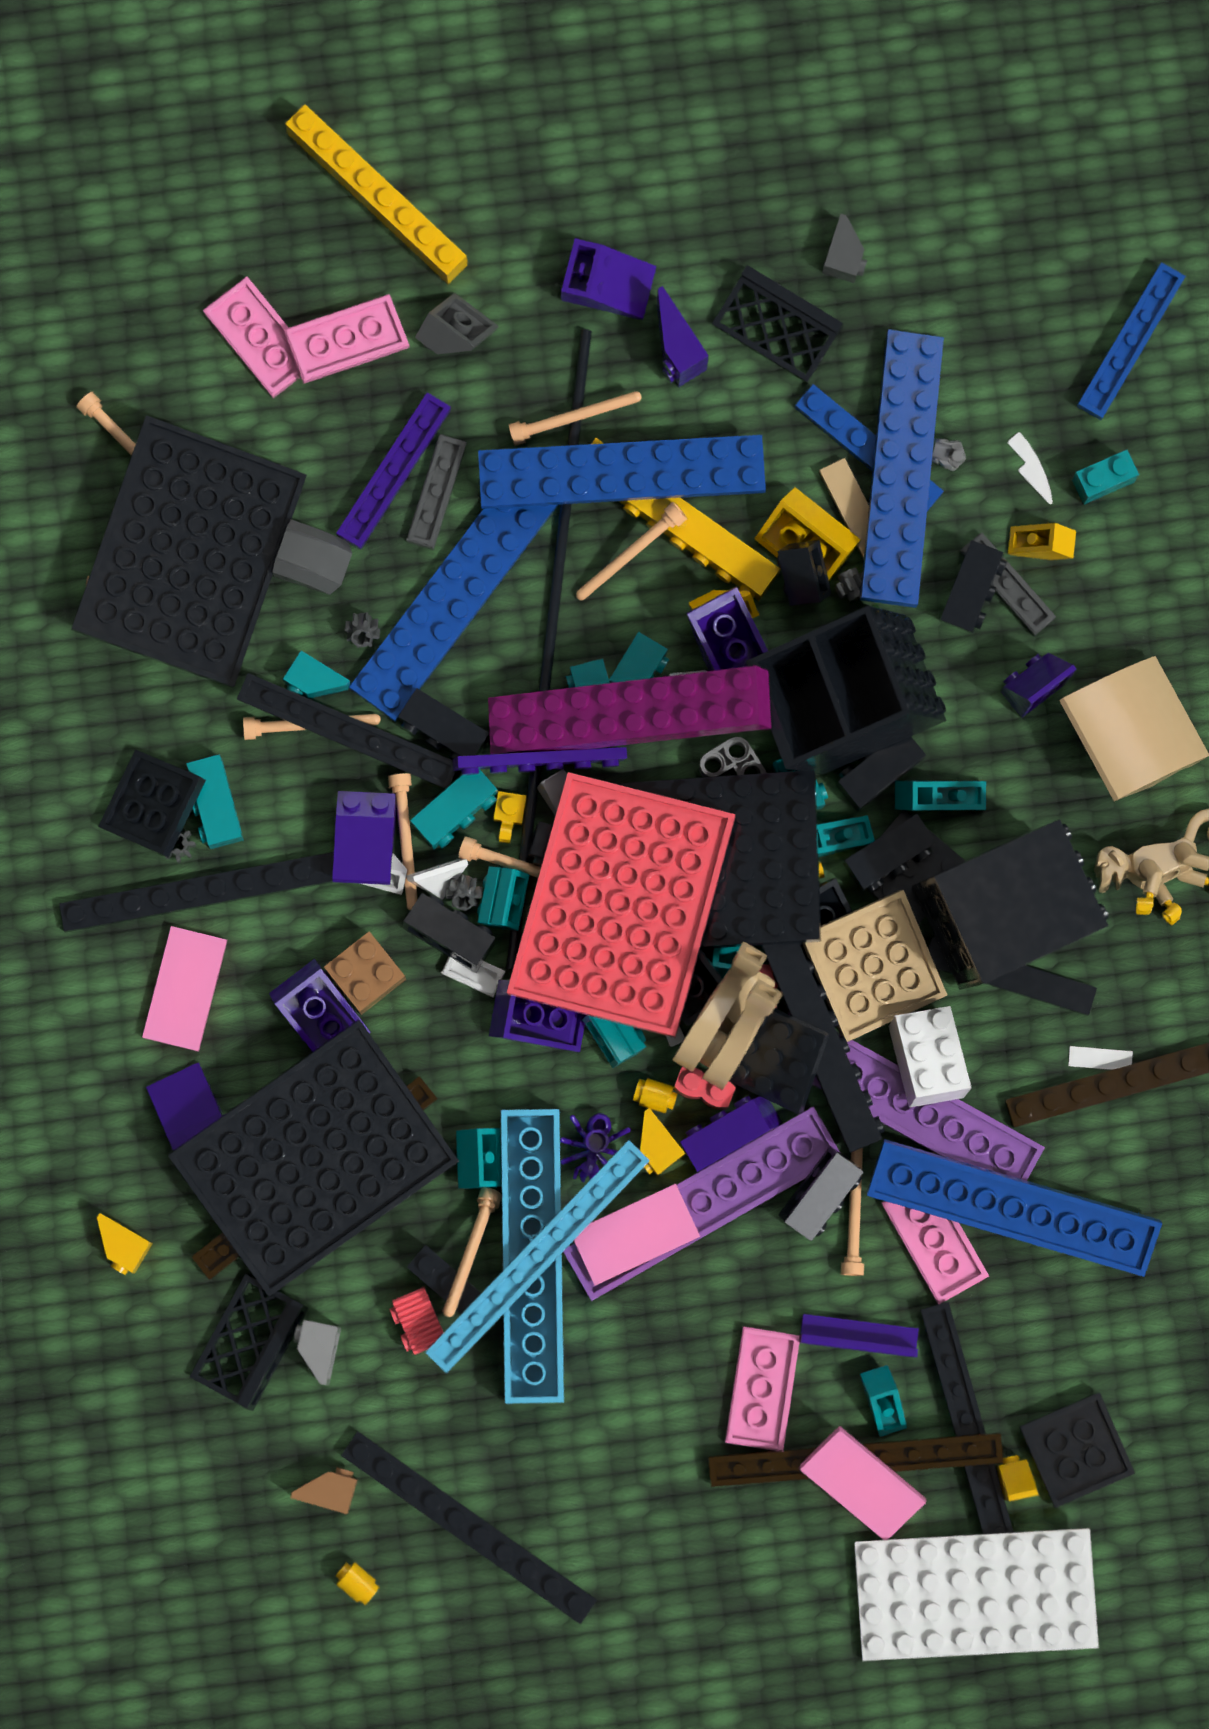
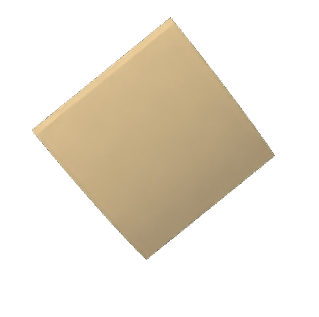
[1059,656,1209,801]

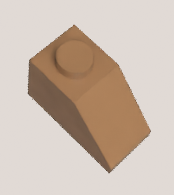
[291,1467,358,1514]

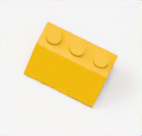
[755,487,861,581]

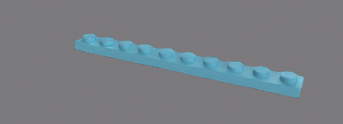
[425,1140,650,1373]

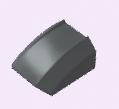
[272,519,352,595]

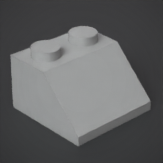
[294,1320,341,1385]

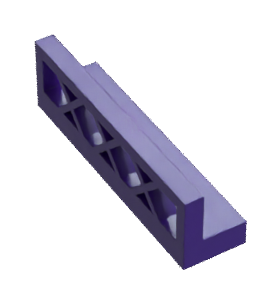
[799,1314,919,1358]

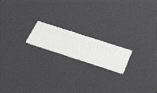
[1068,1046,1133,1070]

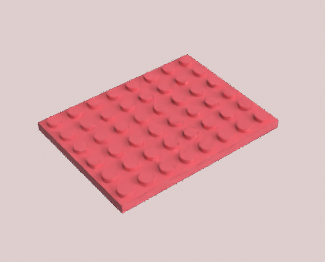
[507,772,735,1038]

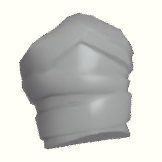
[932,439,966,471]

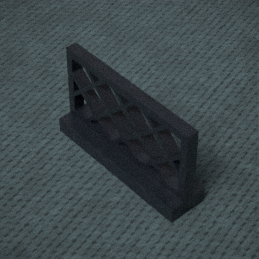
[712,265,844,383]
[190,1274,309,1411]

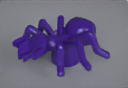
[560,1113,631,1183]

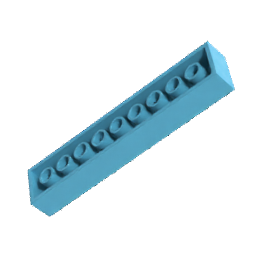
[501,1109,564,1403]

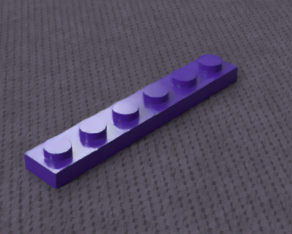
[336,392,451,550]
[452,747,627,775]

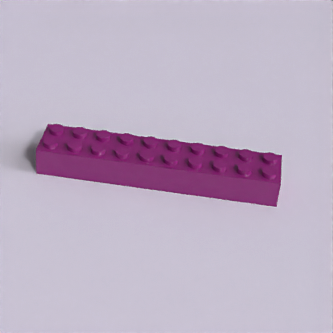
[488,666,771,754]

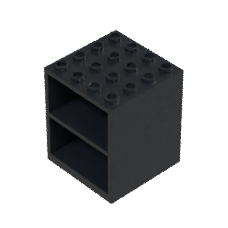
[745,606,947,774]
[912,819,1109,990]

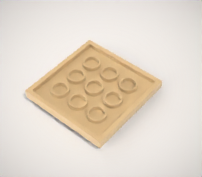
[802,890,947,1042]

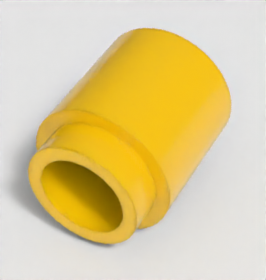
[633,1078,678,1114]
[335,1562,380,1605]

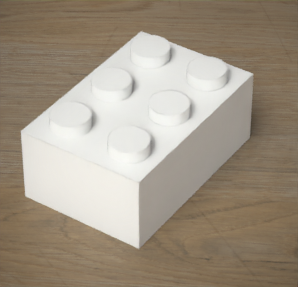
[888,1006,971,1108]

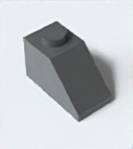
[823,214,867,283]

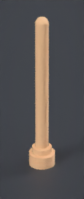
[508,391,642,446]
[76,392,135,456]
[576,502,687,600]
[243,714,381,740]
[388,773,418,910]
[459,836,541,878]
[841,1147,864,1276]
[443,1188,502,1317]

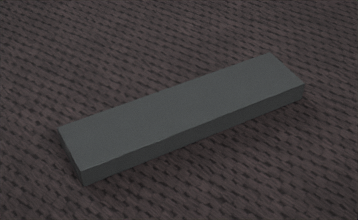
[407,434,467,550]
[960,532,1056,636]

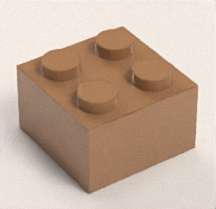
[324,931,406,1015]

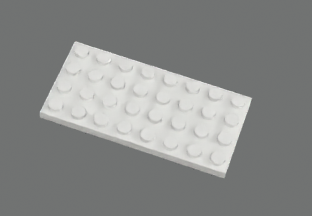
[855,1528,1098,1661]

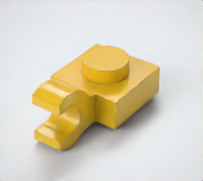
[494,791,526,844]

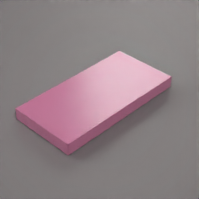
[203,277,300,398]
[283,294,409,384]
[142,926,227,1052]
[574,1184,700,1286]
[881,1201,989,1305]
[725,1327,800,1451]
[800,1426,926,1540]

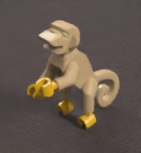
[1094,809,1209,925]

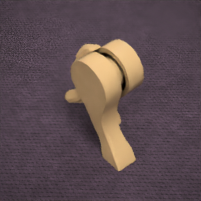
[672,942,782,1090]

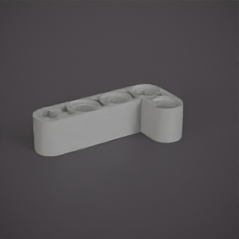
[699,737,767,778]

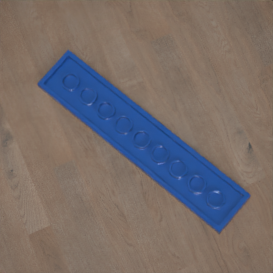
[860,330,944,608]
[478,435,766,509]
[349,504,559,722]
[867,1139,1162,1277]

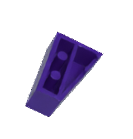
[680,1096,783,1172]

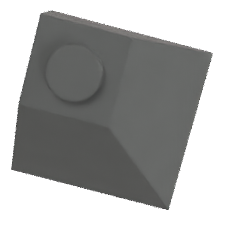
[415,293,499,354]

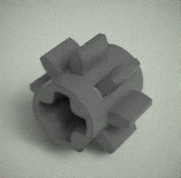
[835,568,863,603]
[345,612,380,648]
[164,831,196,864]
[446,875,483,911]

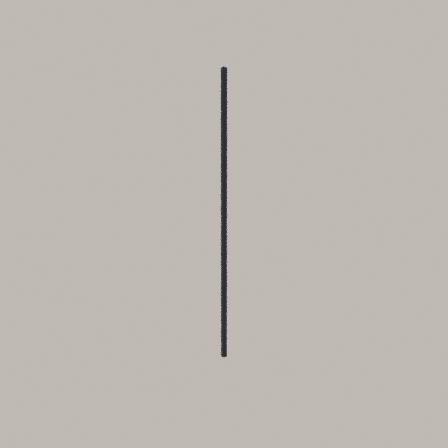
[506,329,592,970]

